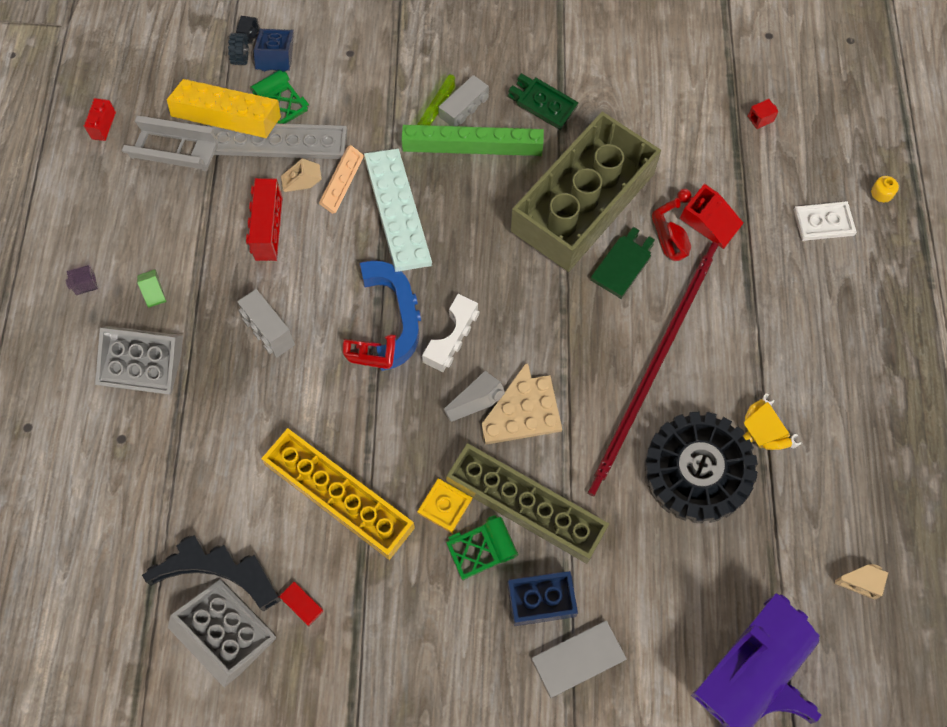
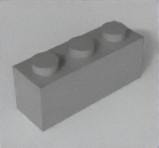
[439,75,489,126]

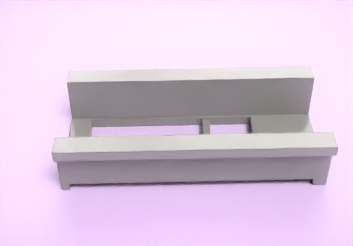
[122,116,219,171]

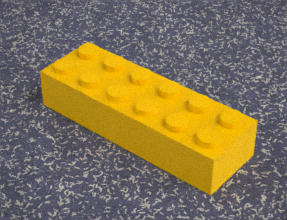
[167,79,281,138]

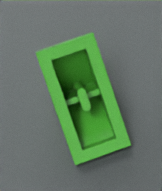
[137,269,166,308]

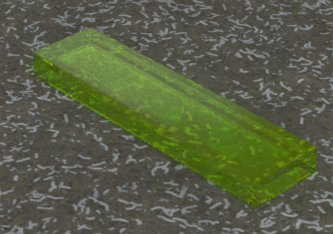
[417,74,455,126]

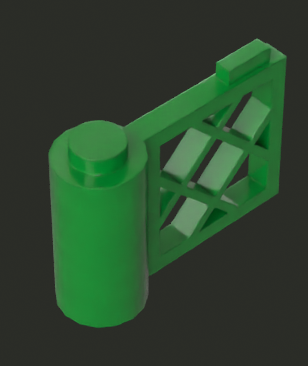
[250,70,309,124]
[446,515,519,580]

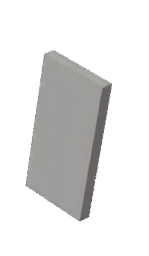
[531,620,627,698]

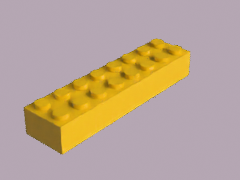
[261,428,415,560]

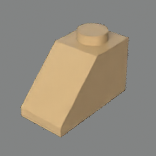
[281,158,322,192]
[835,564,888,600]

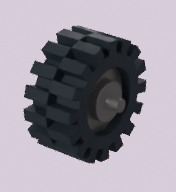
[228,33,249,65]

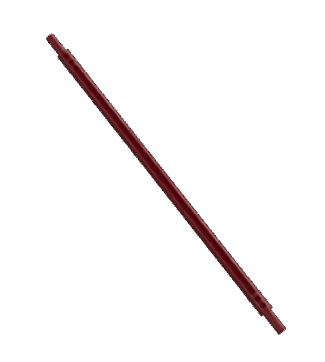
[588,242,718,497]

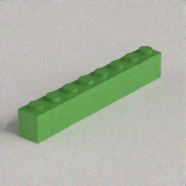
[402,125,544,156]

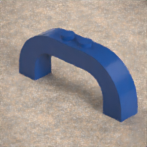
[360,261,421,371]

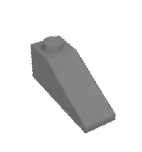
[444,371,505,422]

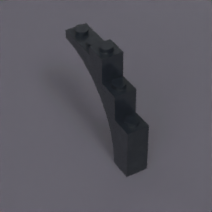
[142,535,282,612]

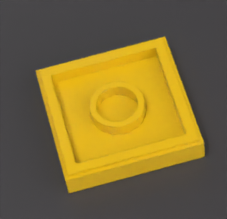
[417,478,472,533]

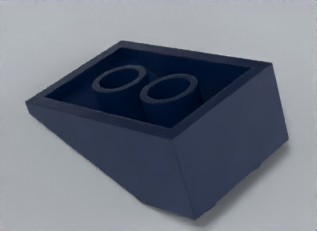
[254,29,294,72]

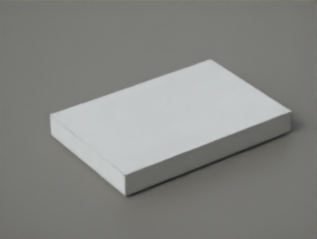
[794,201,857,241]

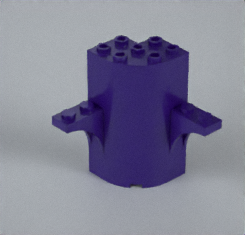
[691,593,822,727]

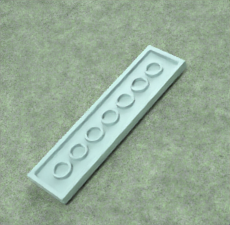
[364,149,432,272]

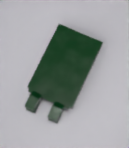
[507,73,579,130]
[590,227,655,299]

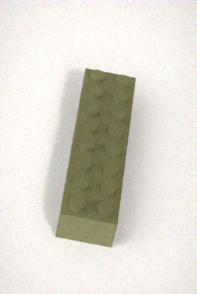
[446,443,609,564]

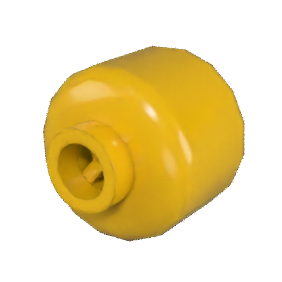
[871,176,899,203]

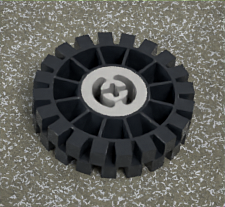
[645,411,758,524]

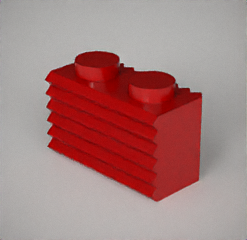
[83,98,116,141]

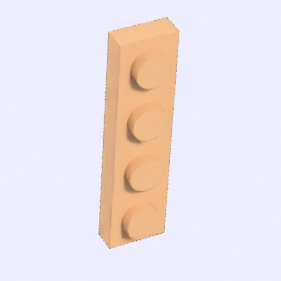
[319,145,364,214]

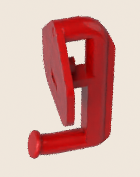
[652,198,691,261]
[342,335,396,369]

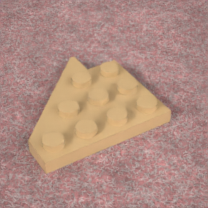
[482,364,562,445]

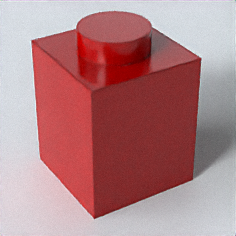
[747,99,779,129]

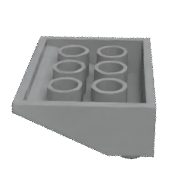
[95,326,183,395]
[168,580,276,688]

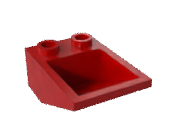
[677,183,744,249]

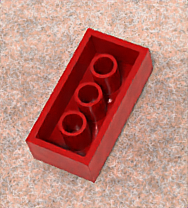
[246,178,283,261]

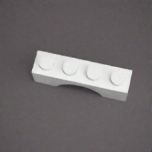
[422,294,480,372]

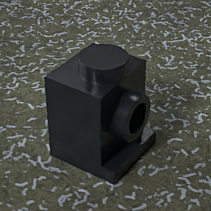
[236,16,260,44]

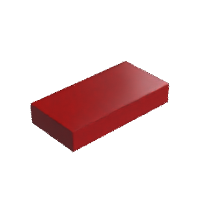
[279,582,324,627]

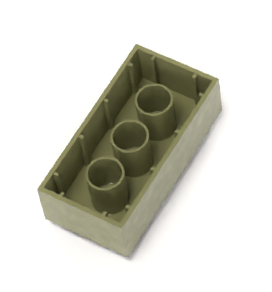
[511,111,661,272]

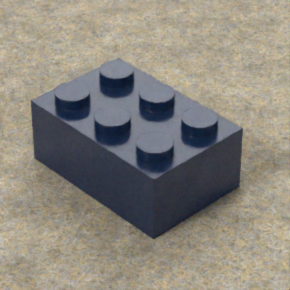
[507,571,578,627]

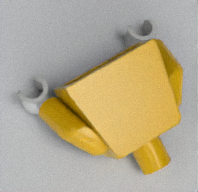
[743,394,801,450]

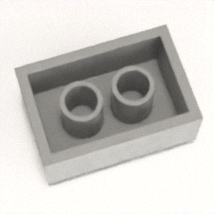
[237,289,295,358]

